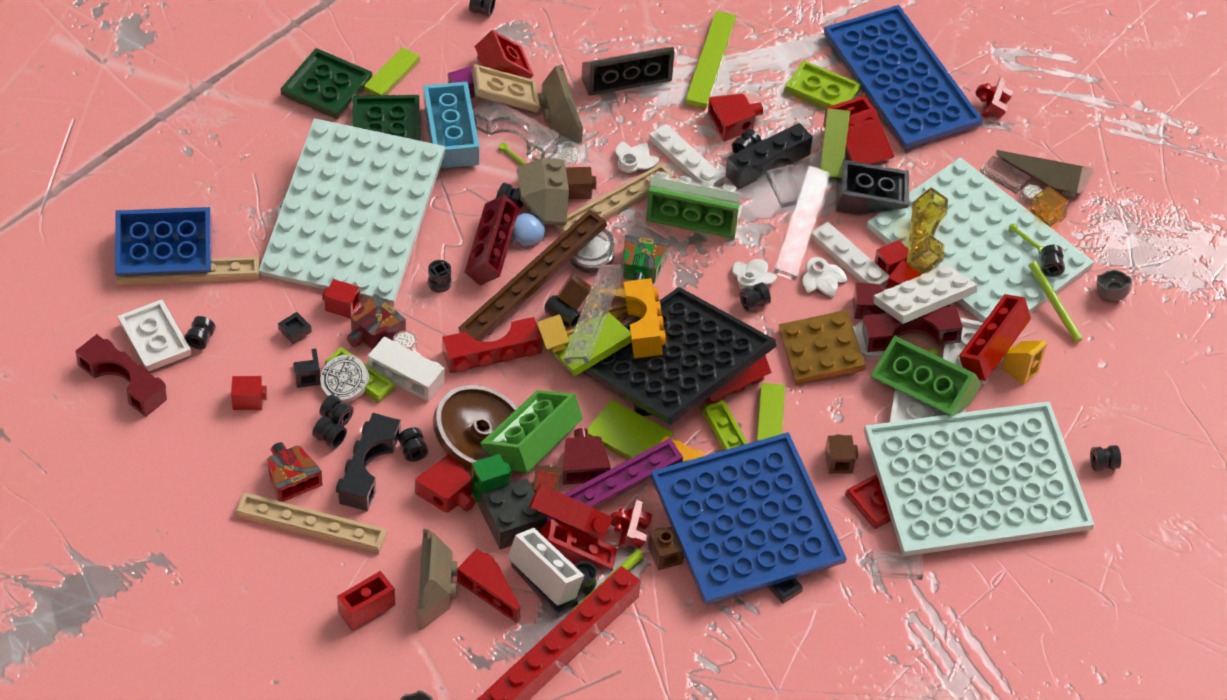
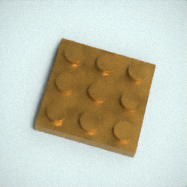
[779,310,865,385]

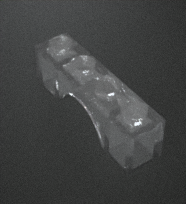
[473,99,561,160]

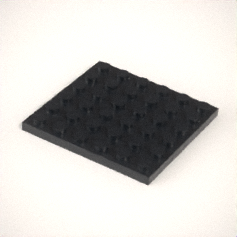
[582,287,777,425]

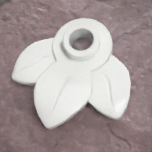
[616,142,659,173]
[802,257,847,298]
[732,259,777,289]

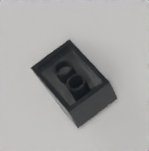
[836,160,909,215]

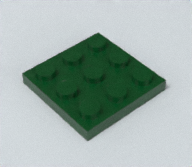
[280,48,372,119]
[353,95,420,141]

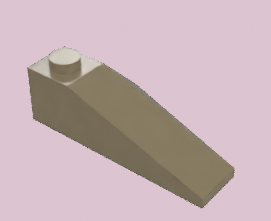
[996,150,1094,197]

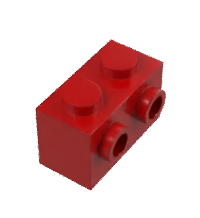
[337,571,396,631]

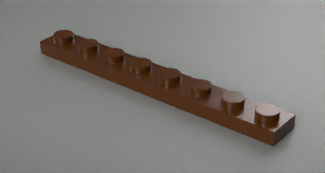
[458,209,607,341]

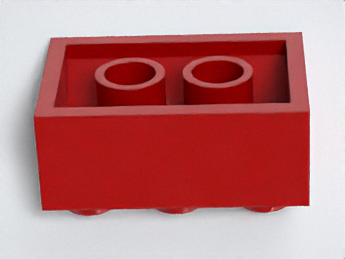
[704,355,772,403]

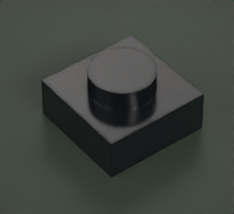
[278,312,312,344]

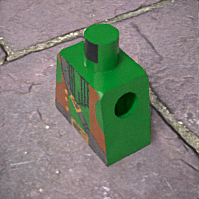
[623,235,668,284]

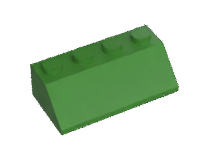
[646,186,742,239]
[870,336,982,416]
[481,390,583,473]

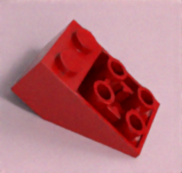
[823,95,894,165]

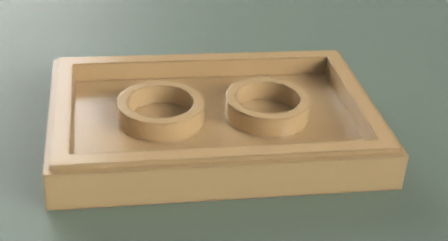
[472,64,540,112]

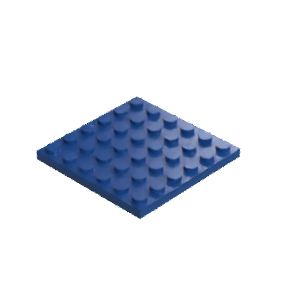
[650,432,847,605]

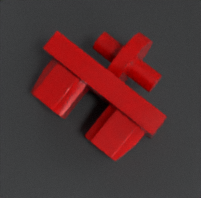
[976,77,1013,118]
[610,499,653,550]

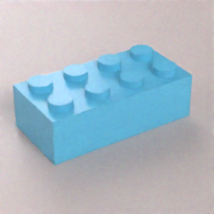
[423,82,479,169]

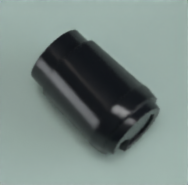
[544,295,582,328]

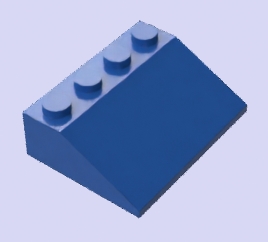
[115,207,212,275]

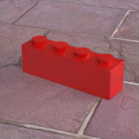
[959,294,1031,381]

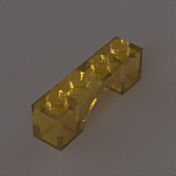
[907,187,948,274]

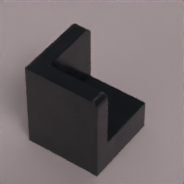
[293,348,321,388]

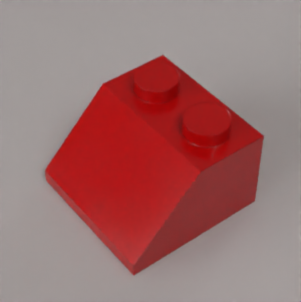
[474,30,534,79]

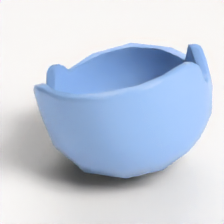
[511,213,545,247]

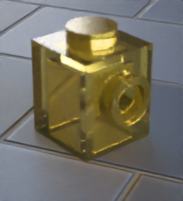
[1030,186,1069,227]

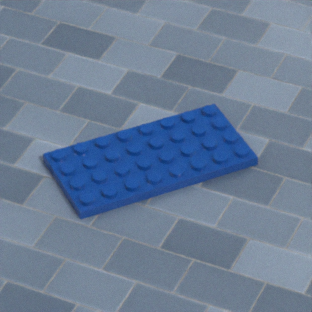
[823,5,983,150]

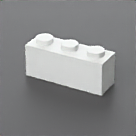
[368,337,445,402]
[507,528,584,606]

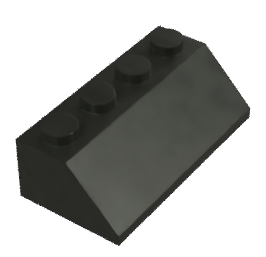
[581,47,675,96]

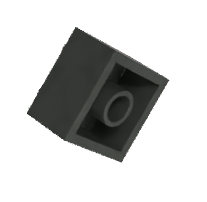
[481,479,547,550]

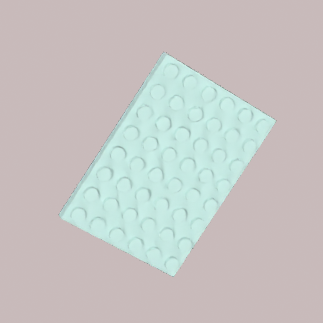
[259,118,445,305]
[866,157,1094,322]
[864,401,1094,557]

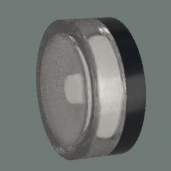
[570,229,615,272]

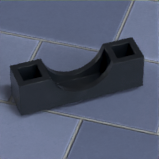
[725,123,813,190]
[336,413,401,511]

